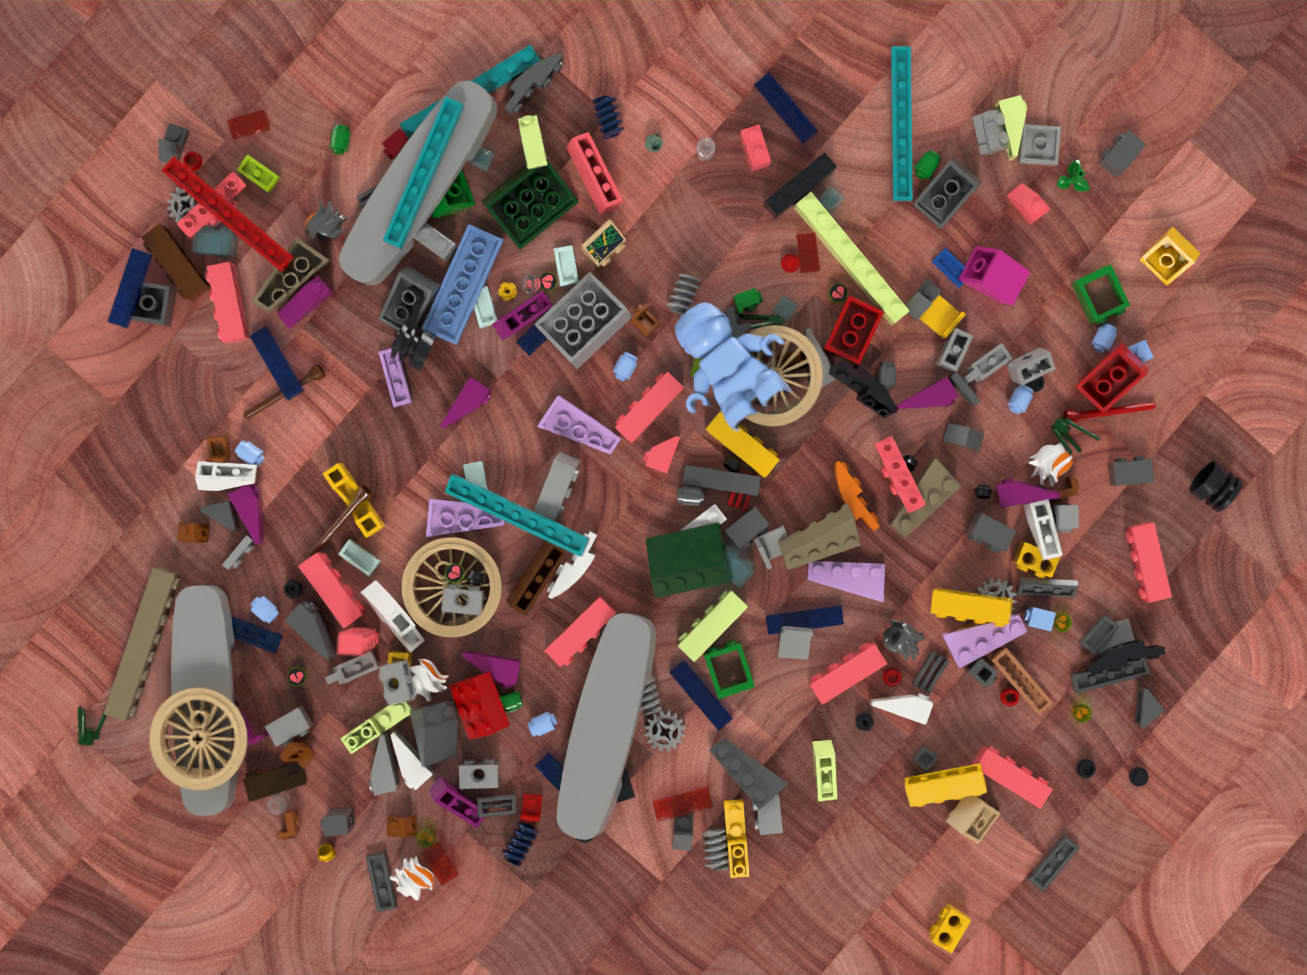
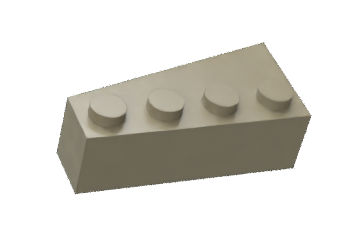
[252,237,331,313]
[888,458,961,538]
[778,503,861,570]

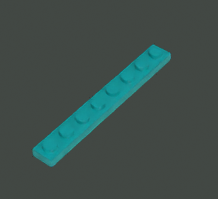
[400,44,540,139]
[891,46,913,202]
[382,96,465,249]
[445,474,590,557]

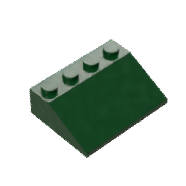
[481,158,579,250]
[646,522,733,598]

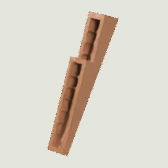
[961,619,1053,715]

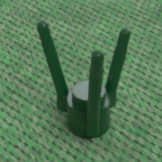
[739,314,782,329]
[1051,416,1100,454]
[78,706,107,745]

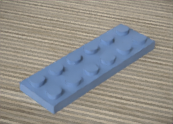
[422,224,504,345]

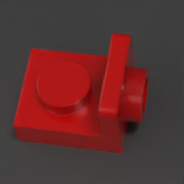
[520,793,543,824]

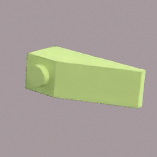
[995,95,1027,161]
[518,115,547,169]
[812,740,837,801]

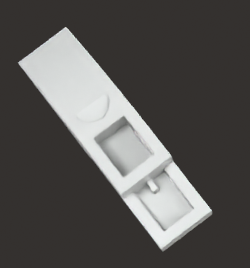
[547,531,597,599]
[360,580,425,653]

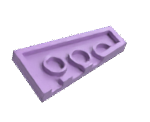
[537,395,622,454]
[426,499,505,537]
[807,561,885,602]
[941,614,1027,668]

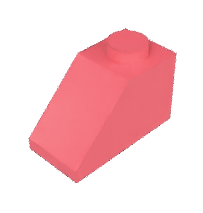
[1006,183,1050,225]
[643,436,680,474]

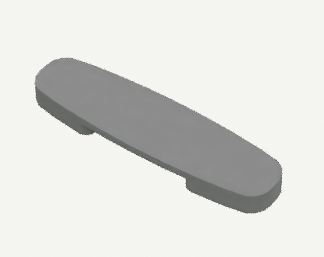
[339,81,497,285]
[171,585,238,816]
[556,613,656,840]

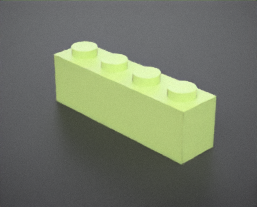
[677,590,748,662]

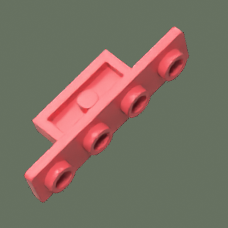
[177,172,246,238]
[875,436,925,513]

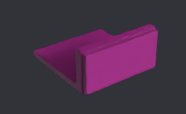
[240,712,269,746]

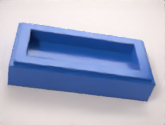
[931,248,965,289]

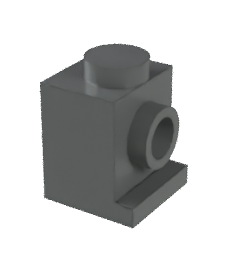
[965,658,998,687]

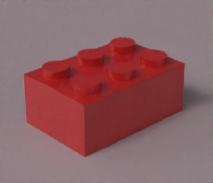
[822,295,884,366]
[1076,342,1149,413]
[449,671,510,740]

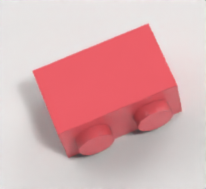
[739,125,771,172]

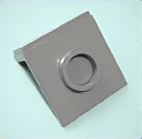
[754,526,788,569]
[778,626,814,660]

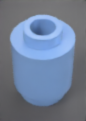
[1091,323,1118,353]
[612,352,638,382]
[1007,385,1034,414]
[235,440,265,466]
[250,596,280,624]
[528,712,558,737]

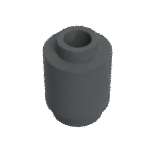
[877,362,897,390]
[677,486,705,506]

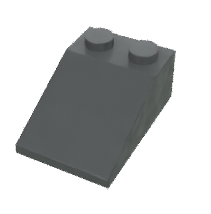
[912,157,982,229]
[378,266,441,332]
[284,601,337,660]
[410,700,458,767]

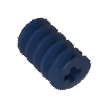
[592,96,625,140]
[502,822,540,866]

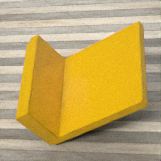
[919,295,966,338]

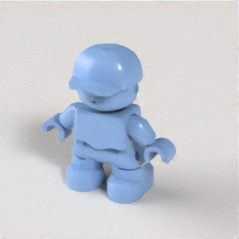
[675,302,792,431]

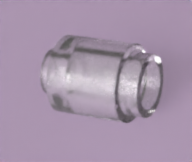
[267,792,290,815]

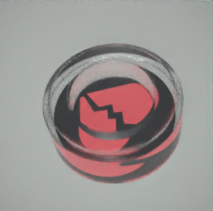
[522,274,541,294]

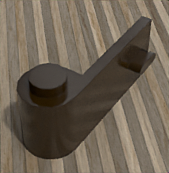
[243,762,306,802]

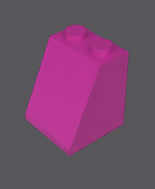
[958,246,1030,306]

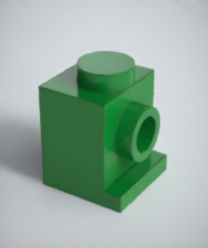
[733,288,763,316]

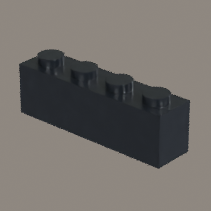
[764,152,837,220]

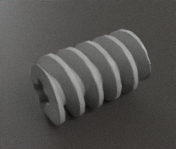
[666,274,702,316]
[640,672,662,715]
[702,828,729,871]

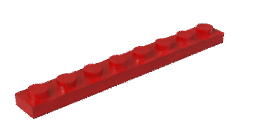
[161,156,294,272]

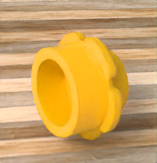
[498,282,517,301]
[317,844,336,862]

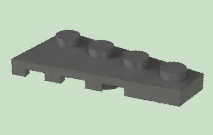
[709,737,789,810]

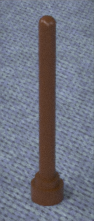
[243,364,326,419]
[309,485,374,556]

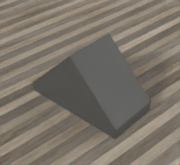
[942,423,985,452]
[200,501,239,531]
[1135,687,1165,728]

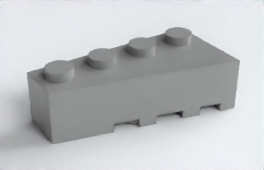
[534,452,581,523]

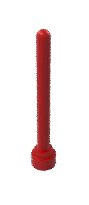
[1064,402,1156,423]

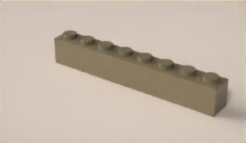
[104,567,181,721]

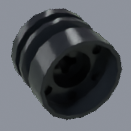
[390,321,437,371]
[1189,460,1243,512]

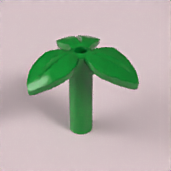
[1057,159,1090,192]

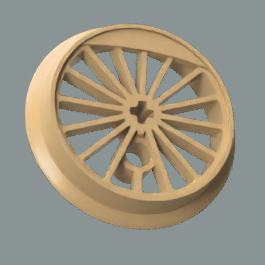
[745,325,823,426]
[402,537,502,637]
[150,688,247,790]

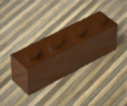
[141,223,211,301]
[506,540,568,616]

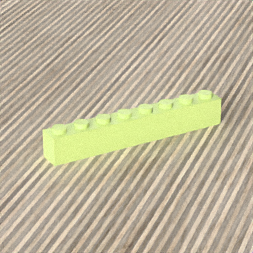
[794,192,909,325]

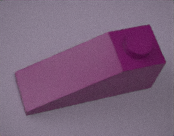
[277,276,334,329]
[491,290,553,340]
[440,377,492,429]
[896,377,959,409]
[996,478,1061,508]
[228,484,264,545]
[462,651,521,687]
[428,776,488,828]

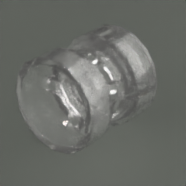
[696,138,715,161]

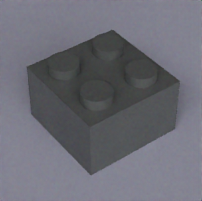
[125,280,177,327]
[964,512,1017,553]

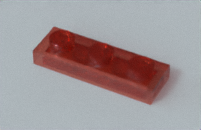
[652,787,713,822]

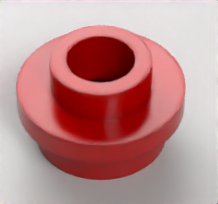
[1000,687,1019,707]

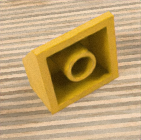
[1139,227,1200,286]

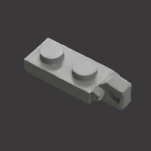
[962,343,1013,384]
[325,650,380,685]

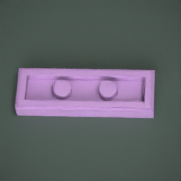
[379,348,413,407]

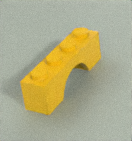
[323,463,386,538]

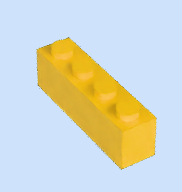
[705,411,780,478]
[931,588,1013,627]
[905,763,987,807]

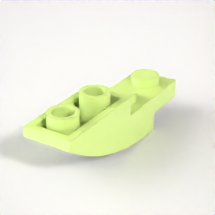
[340,701,414,754]

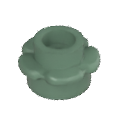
[645,133,663,152]

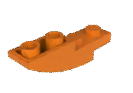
[834,461,880,531]

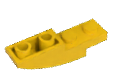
[724,799,749,878]

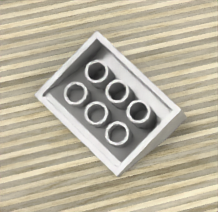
[534,272,632,369]

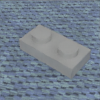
[222,535,256,570]

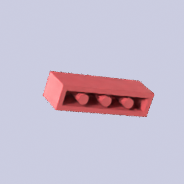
[566,132,623,215]
[205,262,250,344]
[615,371,684,444]
[1125,522,1172,603]
[298,552,366,628]
[545,596,616,667]
[338,626,380,655]
[808,642,887,705]
[971,746,1053,809]

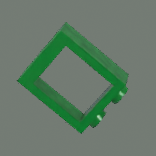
[1071,264,1131,325]
[703,640,755,699]

